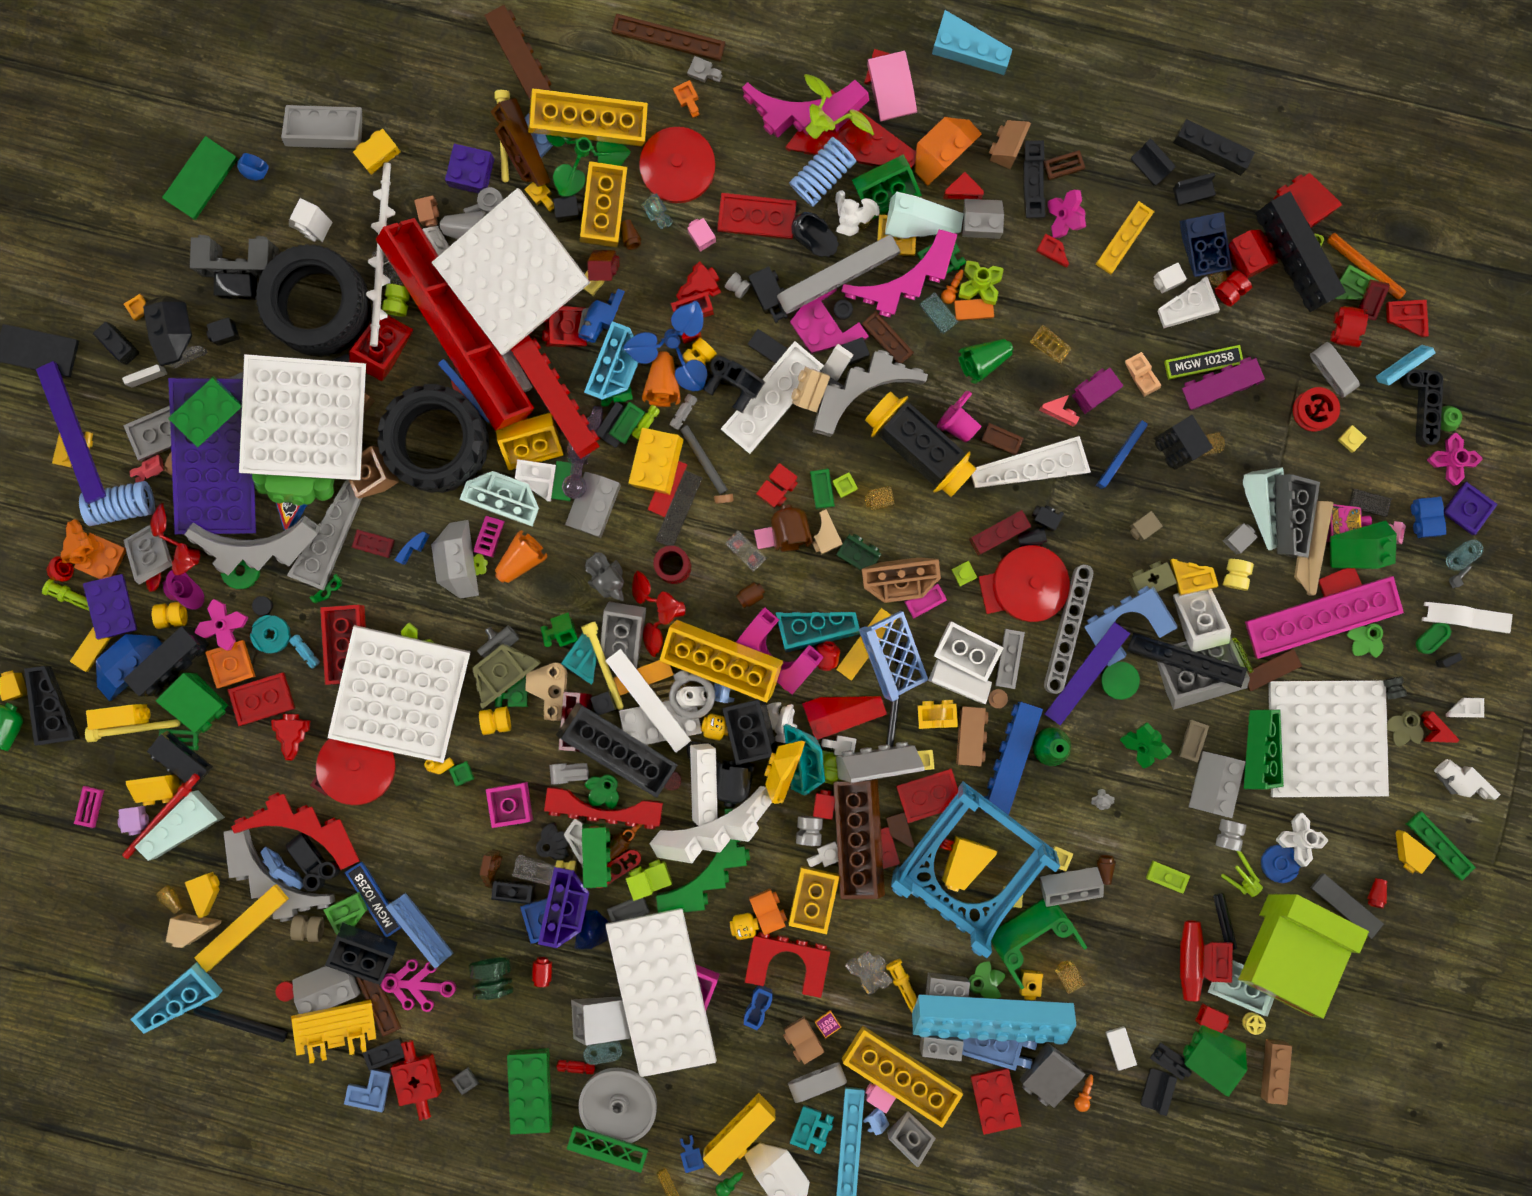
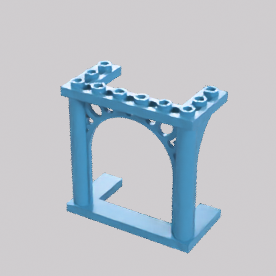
[891,782,1060,958]

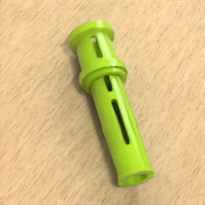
[42,579,89,611]

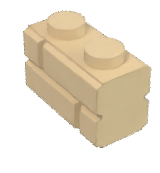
[791,366,830,412]

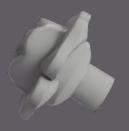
[1091,789,1115,810]

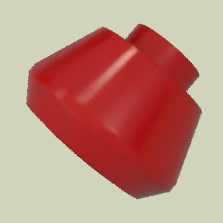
[46,556,73,582]

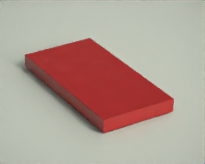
[717,193,797,240]

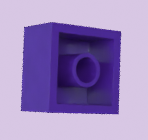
[445,144,495,194]

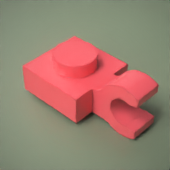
[130,454,164,482]

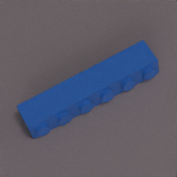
[983,702,1043,815]

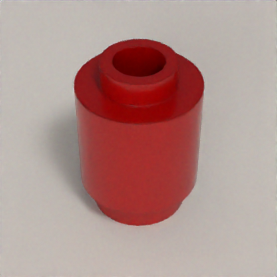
[532,957,552,987]

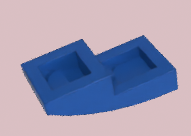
[395,532,430,565]

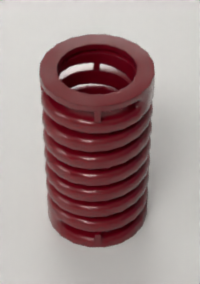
[653,545,692,584]

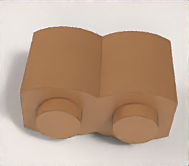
[783,1016,824,1065]

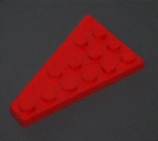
[786,89,916,169]

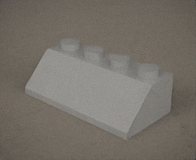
[836,742,925,783]

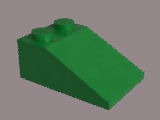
[1330,521,1397,569]

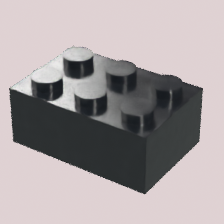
[722,699,777,765]

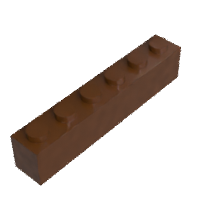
[484,5,552,100]

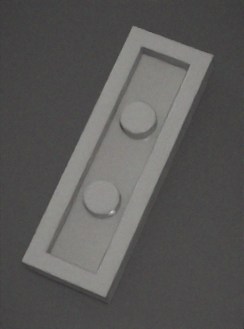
[995,629,1025,689]

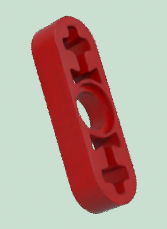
[596,849,641,889]

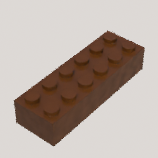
[834,779,885,899]

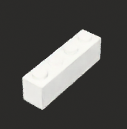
[690,743,718,826]

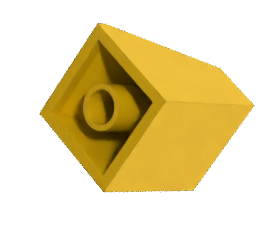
[941,835,997,892]

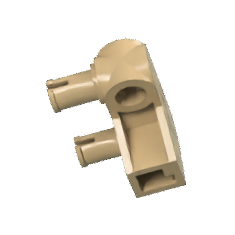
[526,663,567,721]

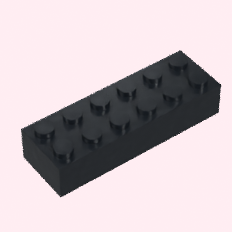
[1255,191,1346,312]
[556,702,677,798]

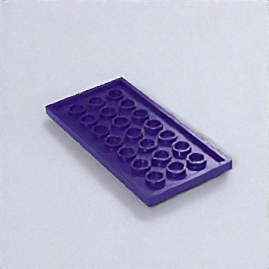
[168,378,256,534]

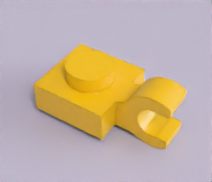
[524,182,555,212]

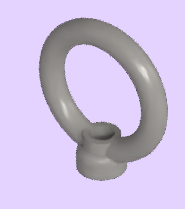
[669,670,715,719]

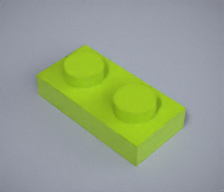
[1146,861,1190,894]

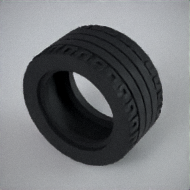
[256,244,371,357]

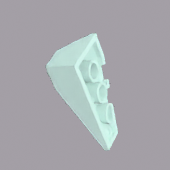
[885,192,964,239]
[1243,467,1284,550]

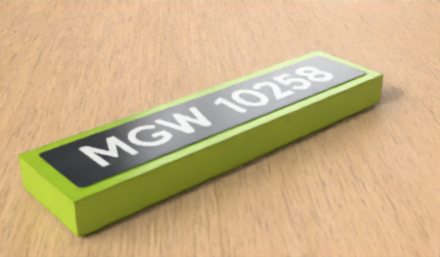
[1164,345,1243,380]

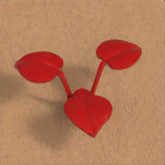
[145,503,200,592]
[632,571,685,657]

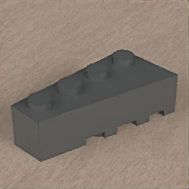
[1275,474,1320,558]

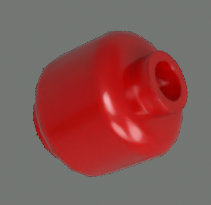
[816,641,840,671]

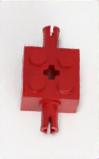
[391,1040,442,1121]

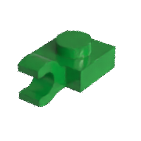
[601,385,633,406]

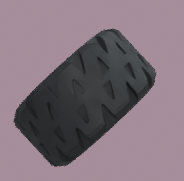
[377,384,489,493]

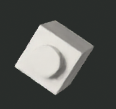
[1154,263,1187,293]

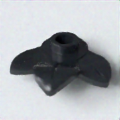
[536,822,569,860]

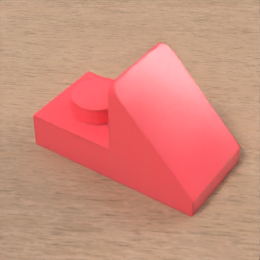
[1039,395,1080,427]

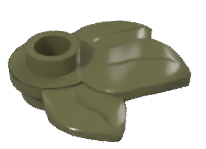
[1387,711,1424,747]

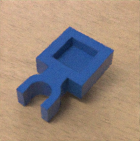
[680,1135,705,1173]

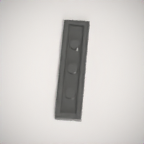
[1310,873,1384,939]

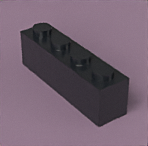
[1173,119,1255,176]

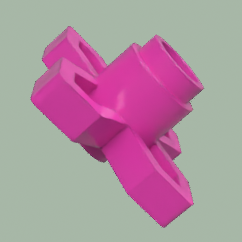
[1048,190,1086,238]
[1427,433,1483,486]
[195,599,248,650]

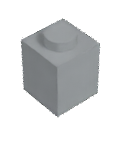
[1223,524,1257,554]

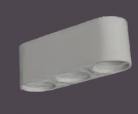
[1310,342,1360,398]
[788,1063,847,1103]

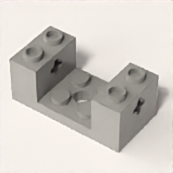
[920,972,970,1061]

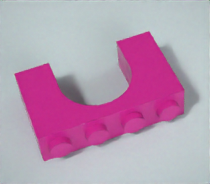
[736,608,824,694]

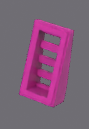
[473,516,505,558]

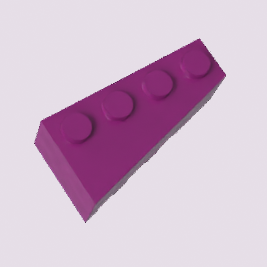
[1182,357,1265,411]

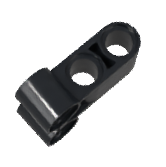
[286,832,341,891]

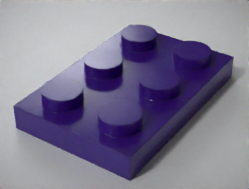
[83,574,137,640]

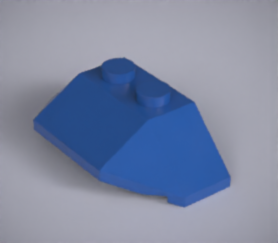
[96,634,163,701]

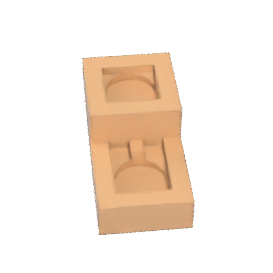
[1125,352,1161,397]

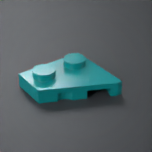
[561,632,597,685]

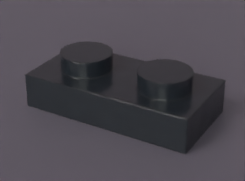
[362,1037,404,1071]

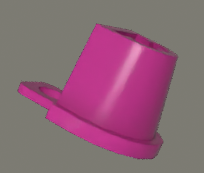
[937,391,982,442]

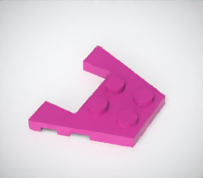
[790,288,869,354]

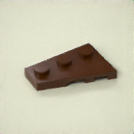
[480,849,503,888]

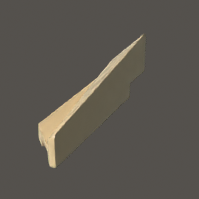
[1294,501,1333,596]

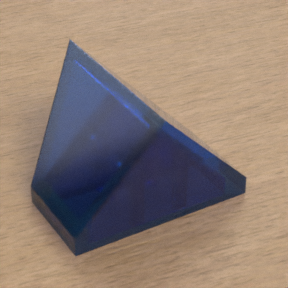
[575,910,610,949]

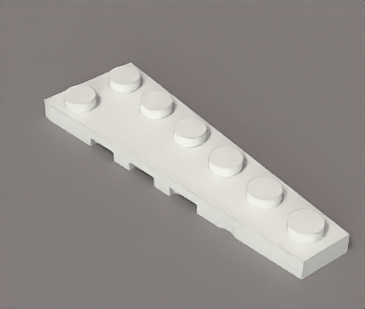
[971,436,1091,488]

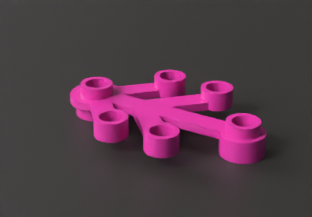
[381,959,456,1012]

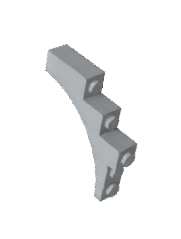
[812,350,928,437]
[184,515,320,575]
[224,829,335,922]

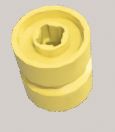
[1223,559,1254,591]

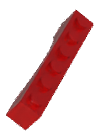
[544,787,664,829]

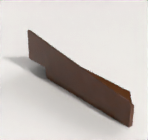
[491,98,550,187]

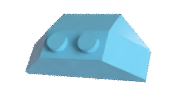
[584,321,639,400]

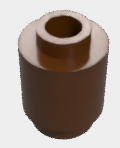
[736,582,765,608]

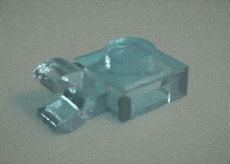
[641,193,673,229]

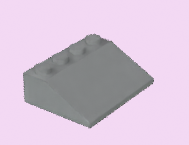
[1157,636,1250,709]

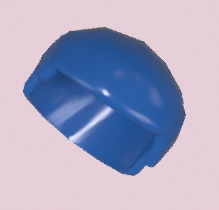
[237,153,269,181]

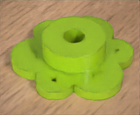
[473,554,488,576]

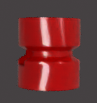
[1215,270,1252,307]

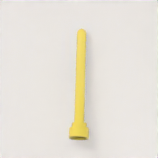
[494,90,510,183]
[581,622,624,710]
[85,719,181,742]

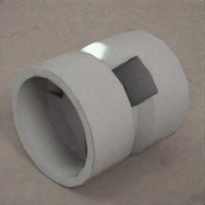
[796,816,823,846]
[1215,819,1246,851]

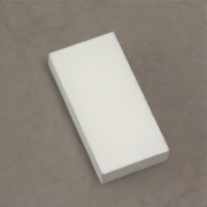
[822,344,853,381]
[122,364,167,388]
[1106,1026,1137,1071]

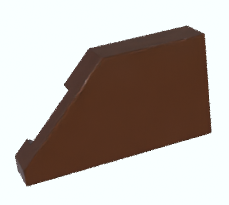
[886,812,914,848]

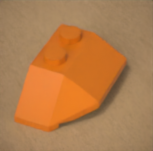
[915,117,982,186]

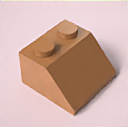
[989,120,1031,169]
[349,446,399,498]

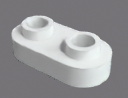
[676,687,707,707]

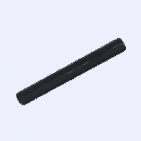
[193,1005,288,1042]

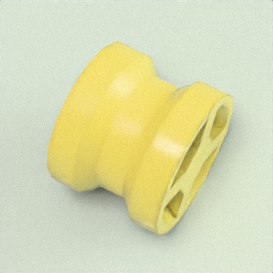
[1242,1012,1266,1035]

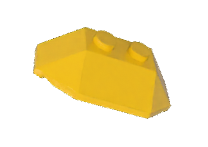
[764,741,805,804]

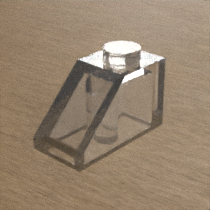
[512,855,555,885]

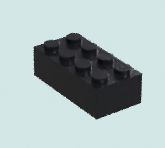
[1154,415,1213,470]
[123,626,210,697]

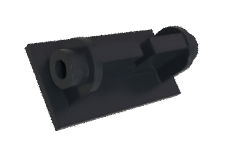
[1150,1042,1192,1080]

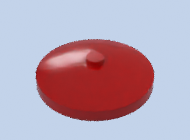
[640,127,715,203]
[993,545,1070,622]
[316,738,396,806]

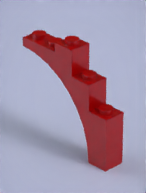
[231,792,360,870]

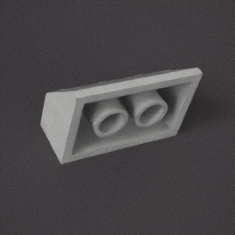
[565,472,621,538]
[1189,751,1246,818]
[292,966,361,1014]

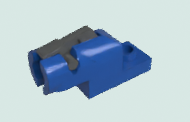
[578,289,625,343]

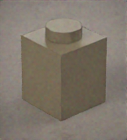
[1129,511,1163,541]

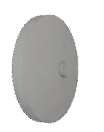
[579,1068,657,1144]

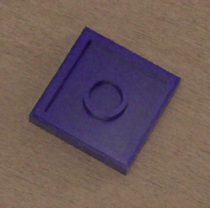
[1444,482,1498,535]

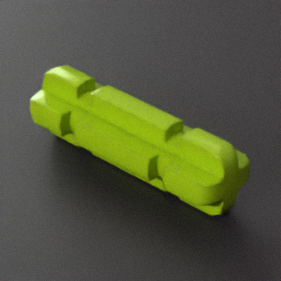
[632,405,660,440]

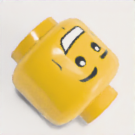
[701,713,728,741]
[730,913,759,940]

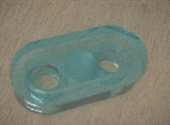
[1446,540,1483,571]
[583,1041,622,1065]

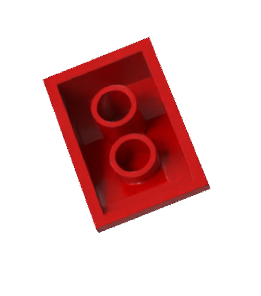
[349,316,413,382]

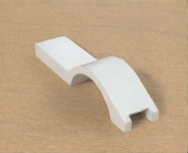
[1422,602,1513,633]

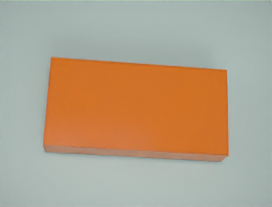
[954,299,994,321]

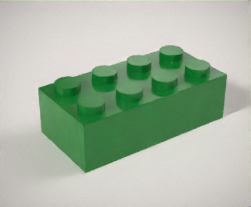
[507,1048,553,1134]

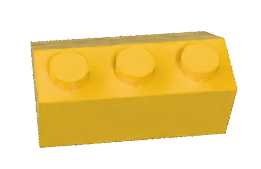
[496,413,564,470]

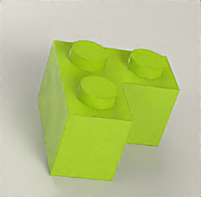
[626,859,673,901]

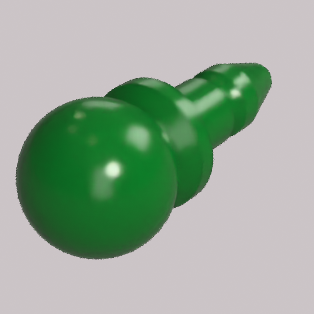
[715,1172,744,1196]

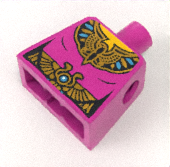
[1326,504,1372,542]

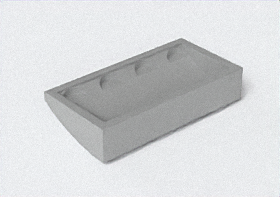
[281,105,362,149]

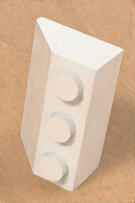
[934,621,1003,682]
[928,660,992,704]

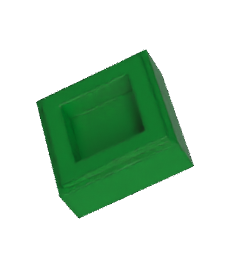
[449,761,475,787]

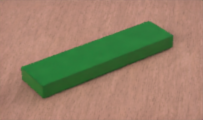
[1406,811,1476,881]

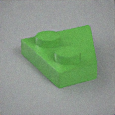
[1335,265,1378,300]
[324,892,368,935]

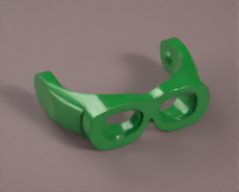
[309,574,342,603]

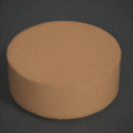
[714,494,734,504]

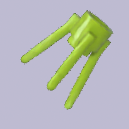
[1221,851,1263,897]

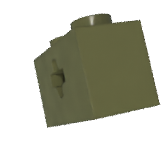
[1128,561,1177,596]

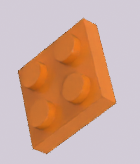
[74,533,126,579]
[205,640,256,689]

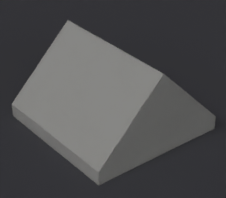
[887,1111,936,1167]

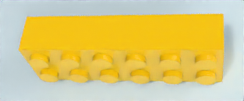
[528,88,648,146]
[659,620,783,703]
[842,1026,963,1128]

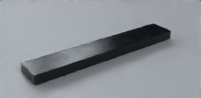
[747,329,844,389]
[1127,633,1247,688]

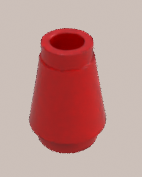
[1367,878,1387,909]

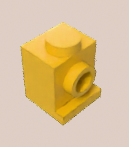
[1019,969,1043,1000]

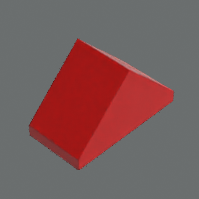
[943,172,984,200]

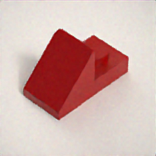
[1420,711,1459,743]

